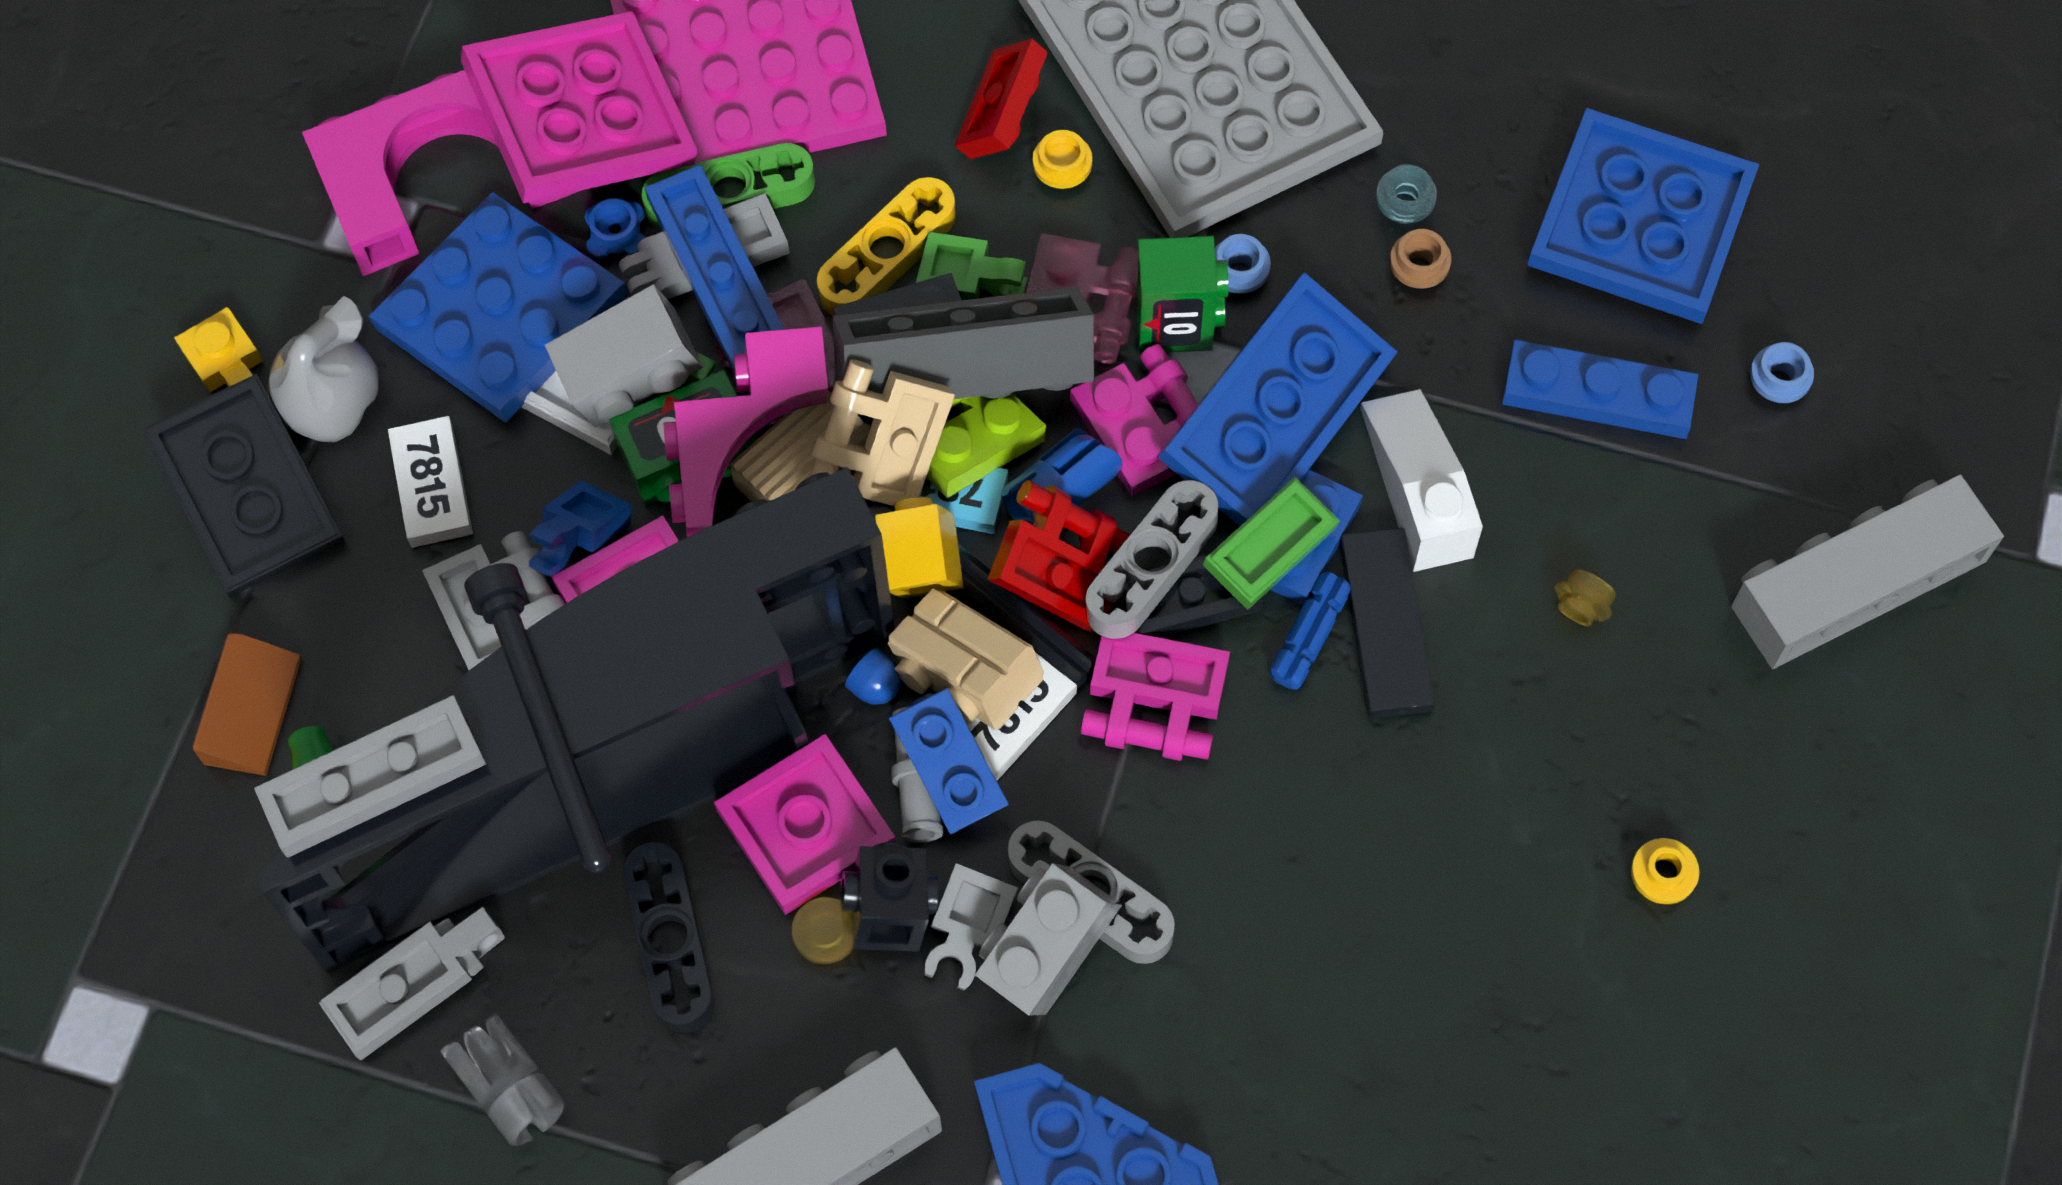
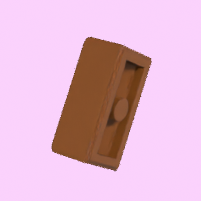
[193,632,302,776]

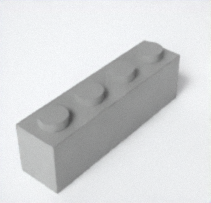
[1731,474,2004,670]
[667,1047,942,1185]

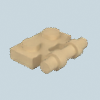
[810,359,955,506]

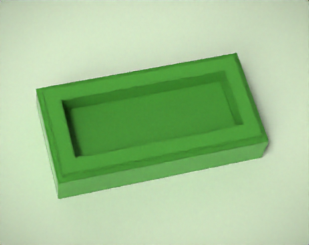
[1203,477,1340,610]

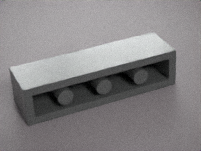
[832,287,1094,399]

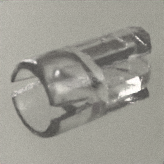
[440,1013,565,1145]

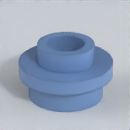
[1215,234,1271,294]
[1750,342,1814,403]

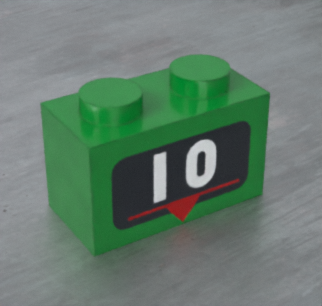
[1136,236,1228,354]
[609,370,756,506]

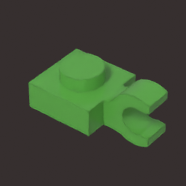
[916,232,1028,300]

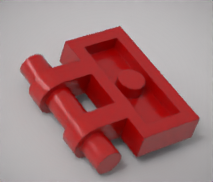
[988,480,1131,632]

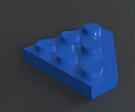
[974,1063,1219,1185]

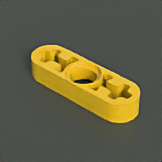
[817,177,956,316]

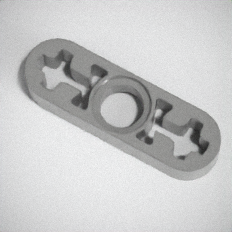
[1086,480,1218,639]
[1008,821,1175,964]

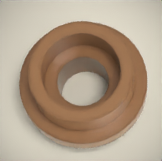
[1390,229,1451,289]

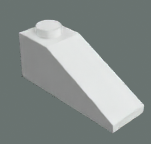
[1360,389,1483,572]

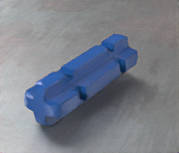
[1270,572,1351,690]

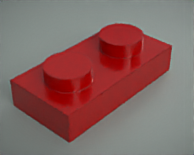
[954,38,1048,159]

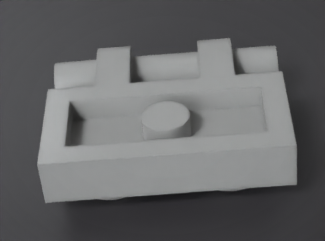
[422,531,566,670]

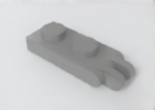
[619,193,790,299]

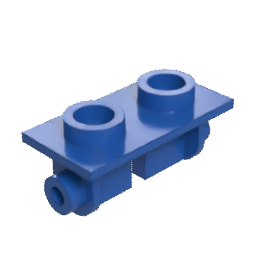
[889,688,1009,834]

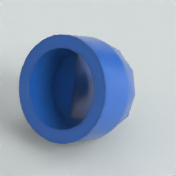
[845,648,901,705]

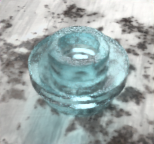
[1376,164,1437,224]

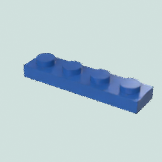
[644,164,785,394]

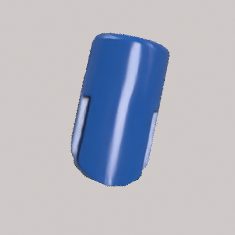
[1001,428,1122,525]

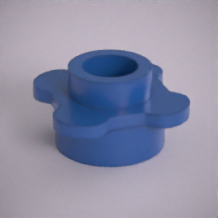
[585,198,645,259]

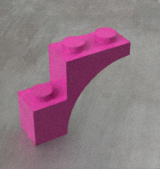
[663,327,828,537]

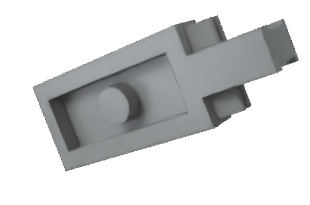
[319,907,505,1061]

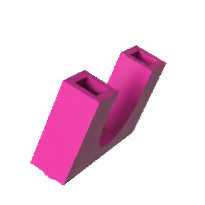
[302,70,582,276]

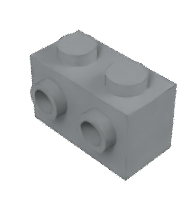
[545,284,703,427]
[975,863,1122,1015]

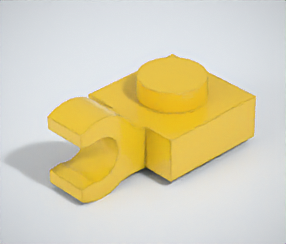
[174,307,263,393]

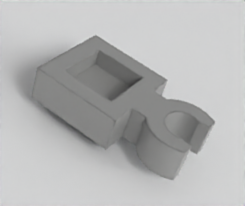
[924,863,1018,991]

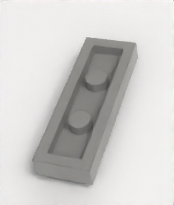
[254,695,486,858]

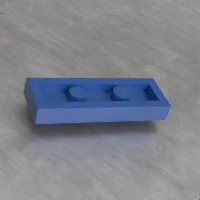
[1502,340,1699,439]

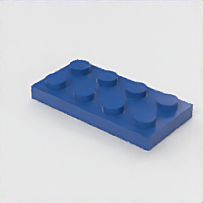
[1157,272,1398,527]

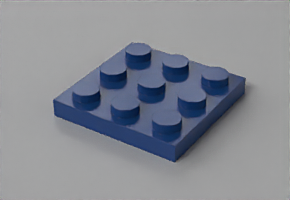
[1527,108,1759,324]
[368,192,629,423]

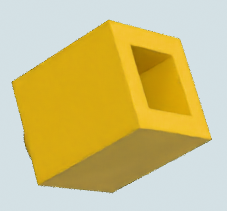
[875,497,964,599]

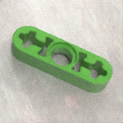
[642,143,815,231]

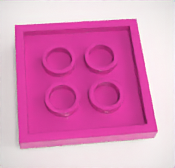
[461,11,698,204]

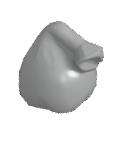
[268,296,379,442]

